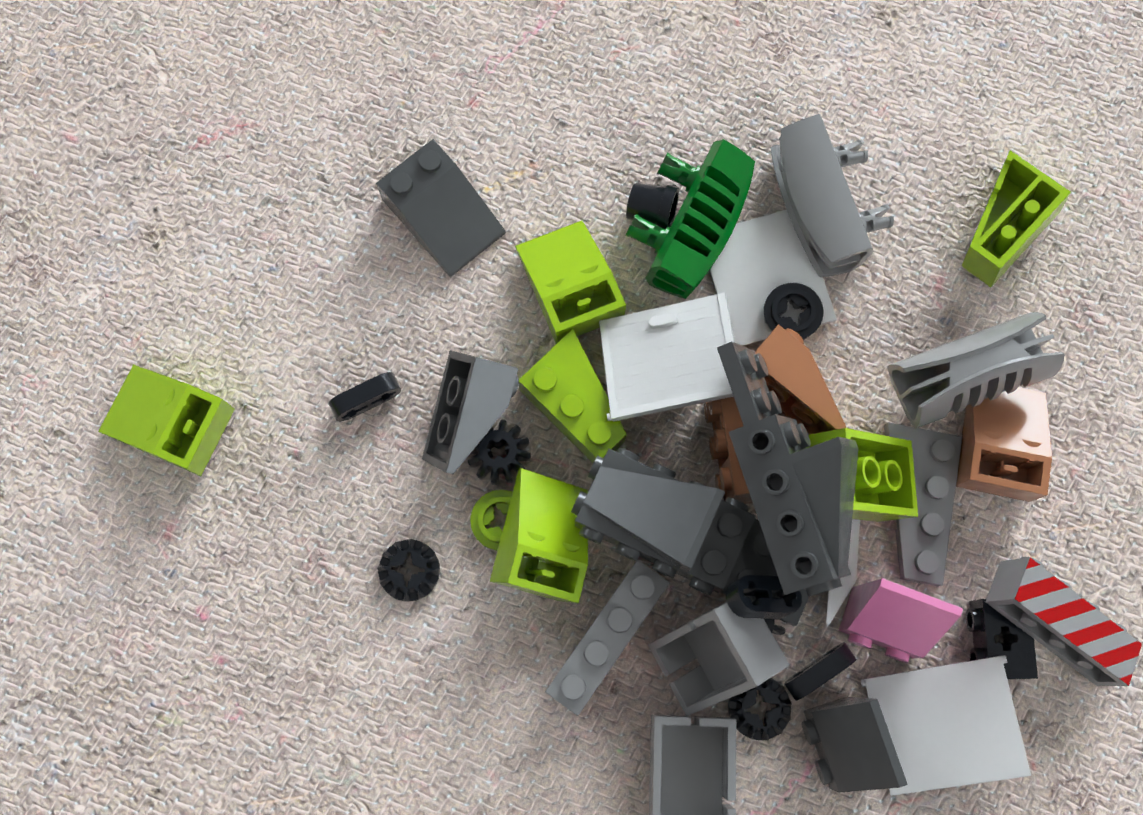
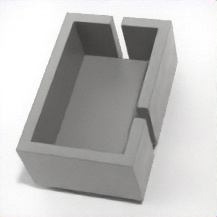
[648,595,790,716]
[649,715,736,815]

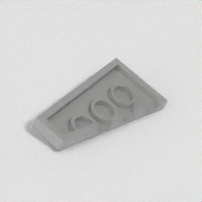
[884,422,962,587]

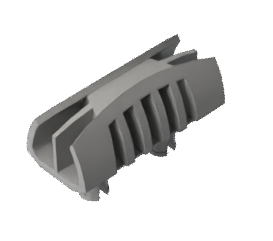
[770,114,894,277]
[887,312,1065,429]

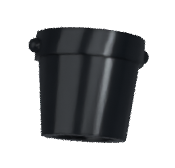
[626,183,680,229]

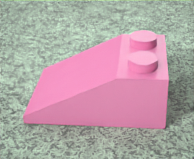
[838,578,963,663]

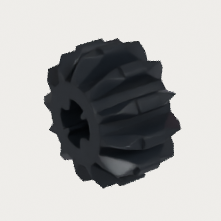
[468,420,531,485]

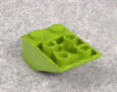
[515,220,626,344]
[98,364,235,477]
[489,468,588,603]

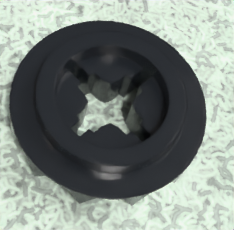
[763,283,824,340]
[377,539,440,601]
[728,678,792,740]

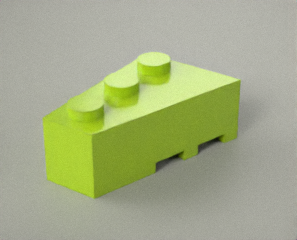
[961,150,1071,287]
[519,329,627,463]

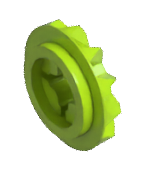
[470,490,513,551]

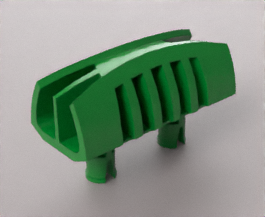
[625,139,755,299]

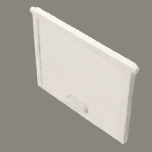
[709,210,837,347]
[599,292,734,422]
[861,655,1031,796]

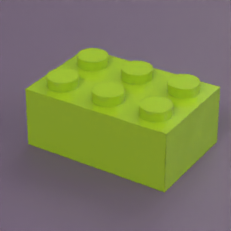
[806,428,918,522]

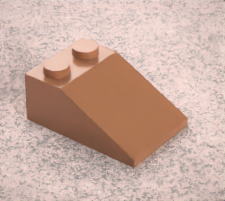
[755,324,847,435]

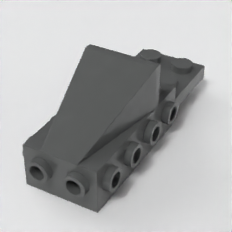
[717,342,859,597]
[571,448,809,626]

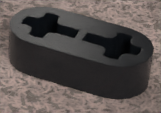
[329,372,401,422]
[726,575,802,619]
[784,642,857,701]

